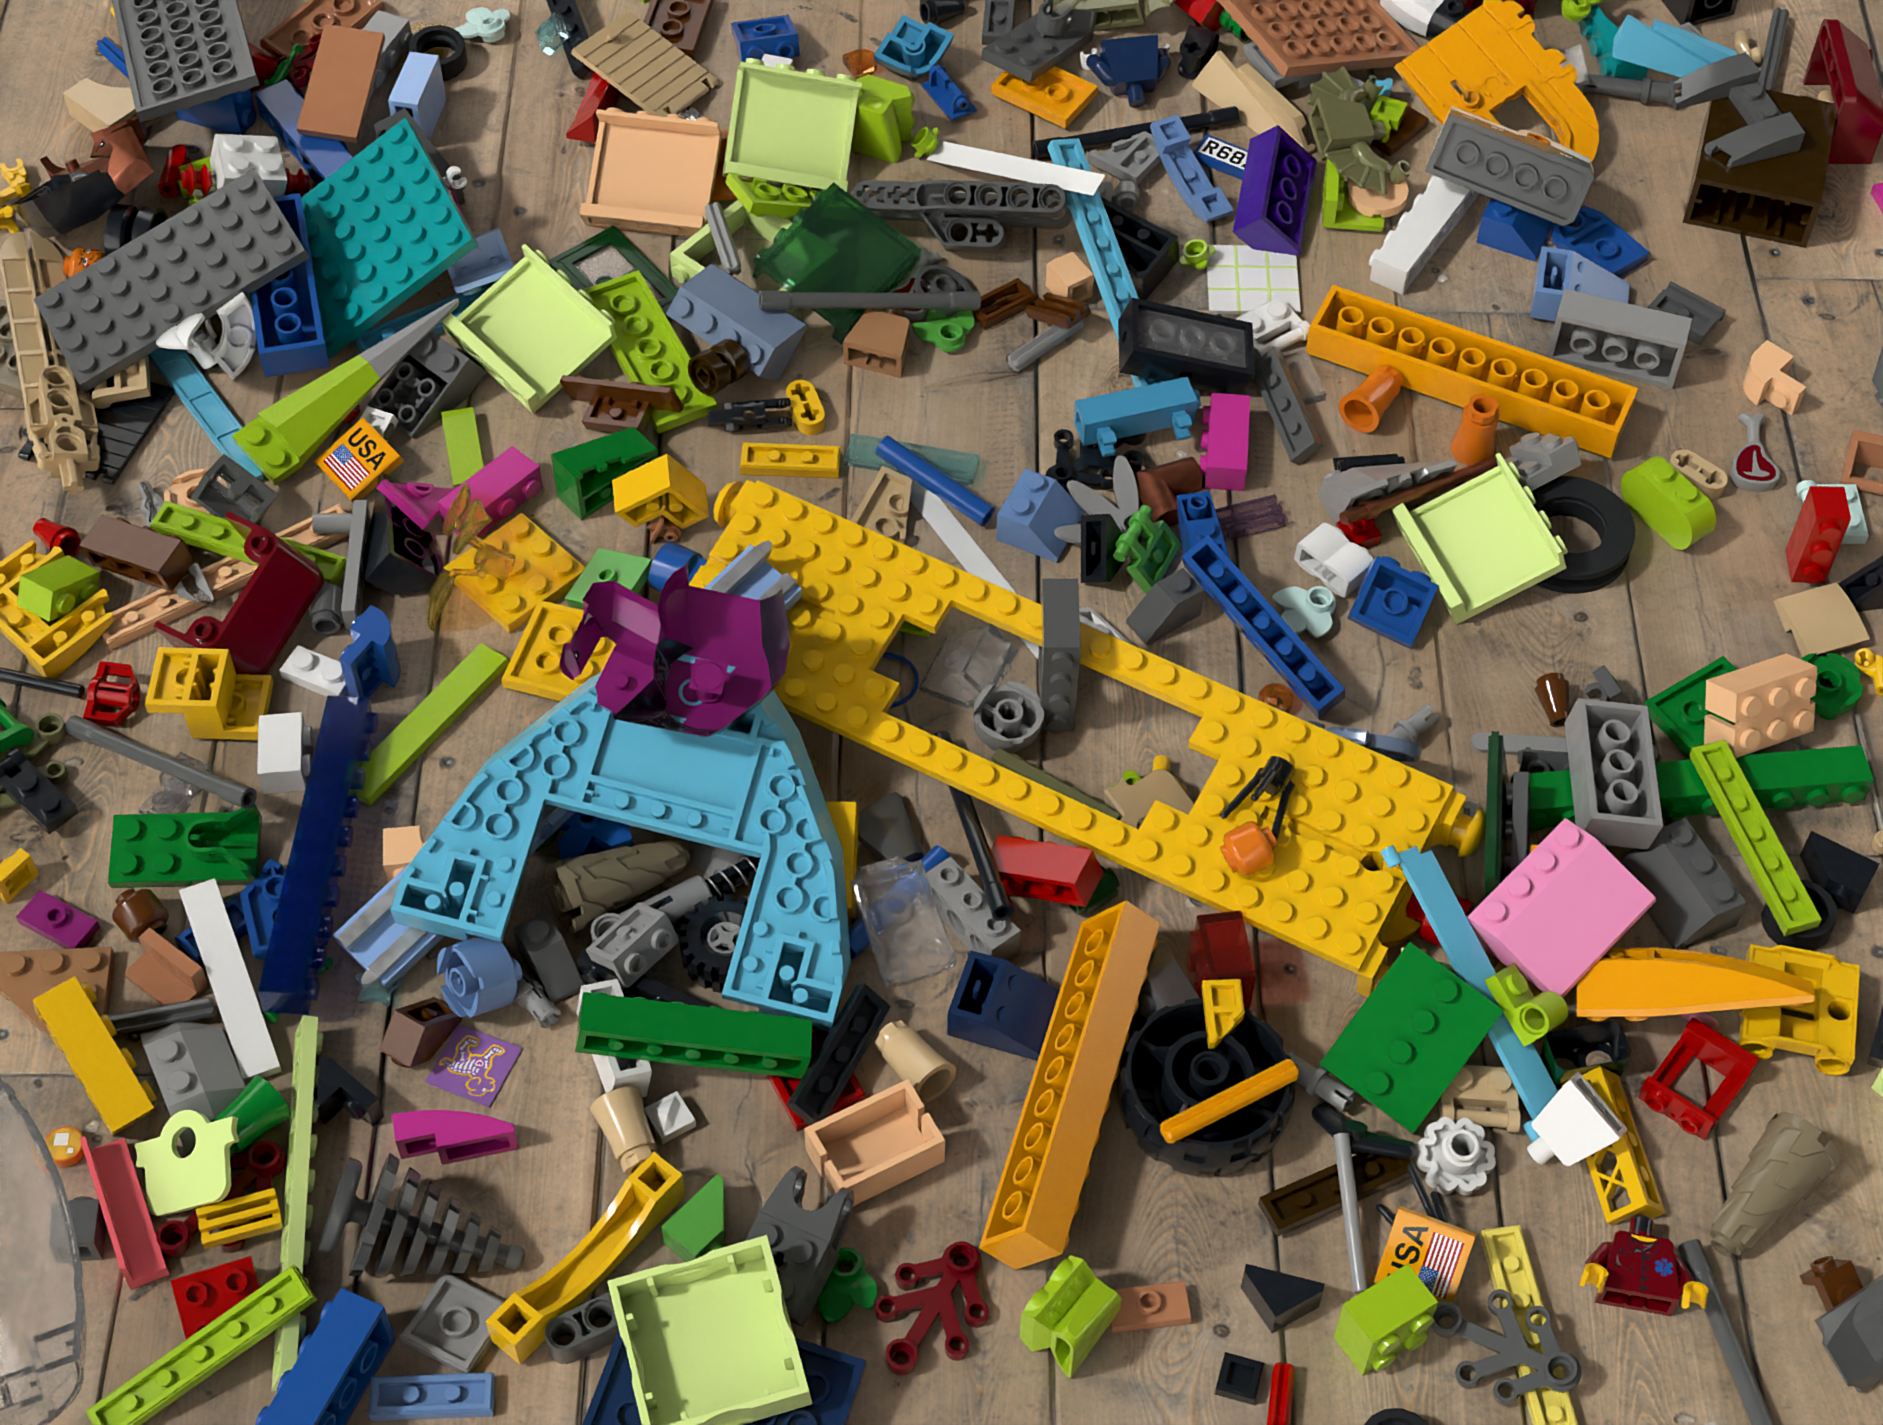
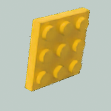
[443,513,585,633]
[501,600,616,701]

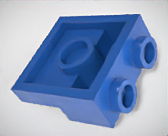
[731,14,800,62]
[1347,556,1439,648]

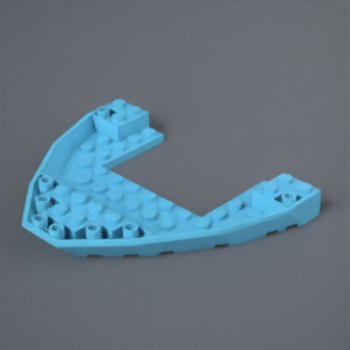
[390,654,851,1032]

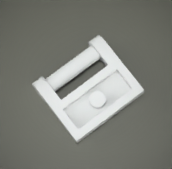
[1236,296,1310,362]

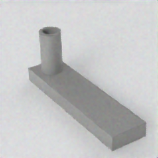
[312,500,371,630]

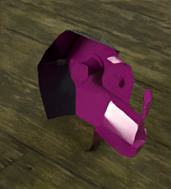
[559,562,790,738]

